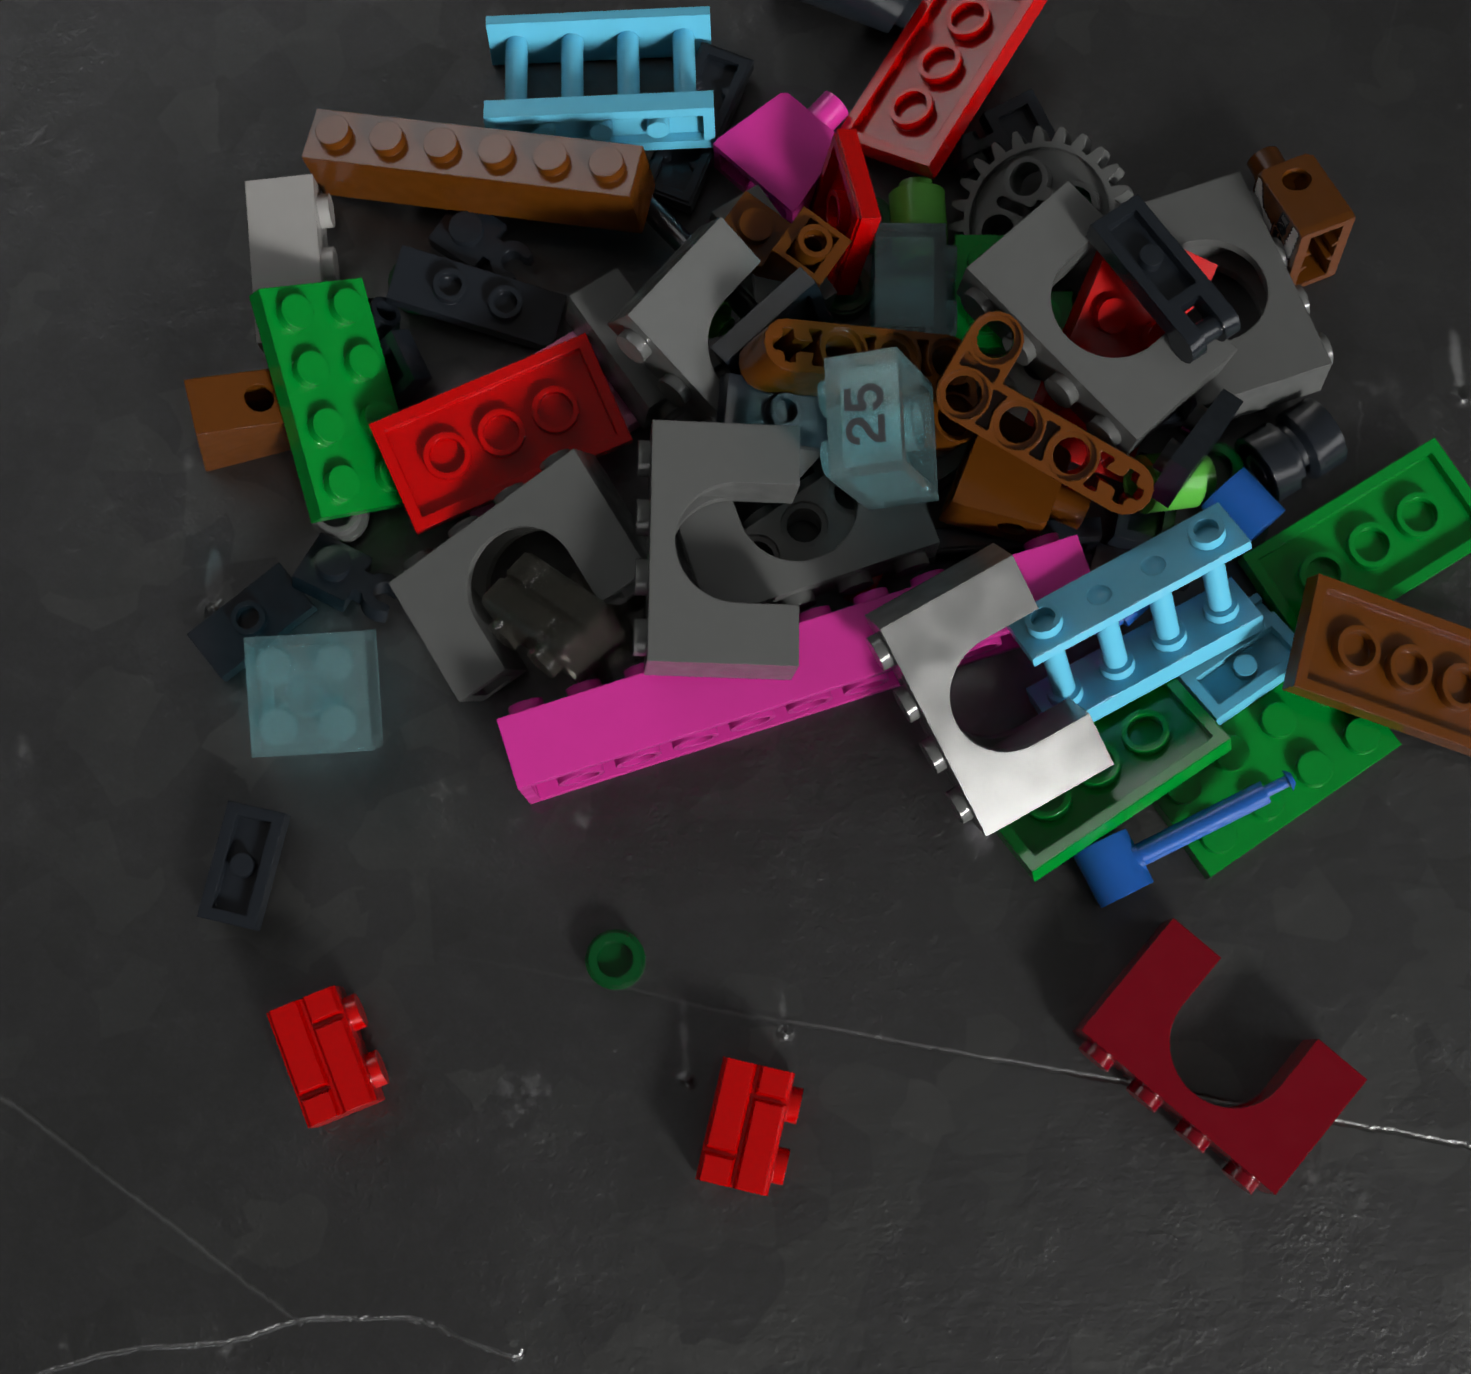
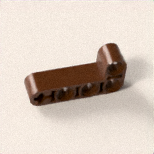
[936,311,1154,515]
[738,318,978,461]

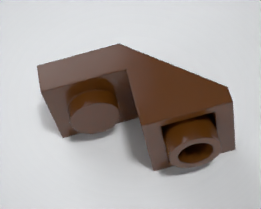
[724,191,852,287]

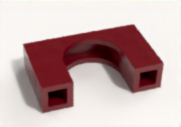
[1072,918,1367,1195]

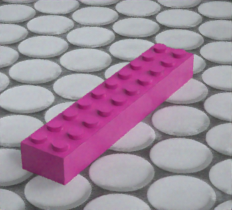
[496,533,1091,804]

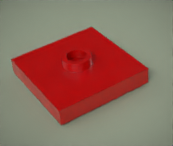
[809,129,882,295]

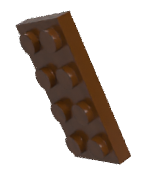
[1282,573,1471,757]

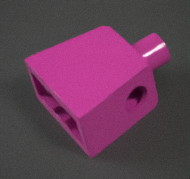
[713,91,849,223]

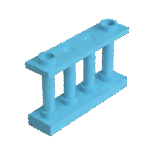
[483,6,716,151]
[1007,503,1265,722]

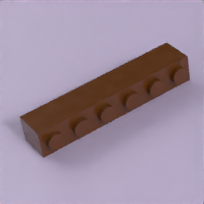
[301,108,656,234]

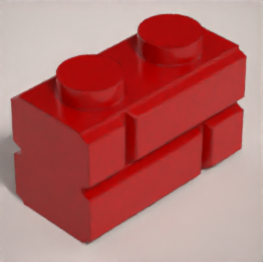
[266,985,389,1128]
[695,1056,804,1196]

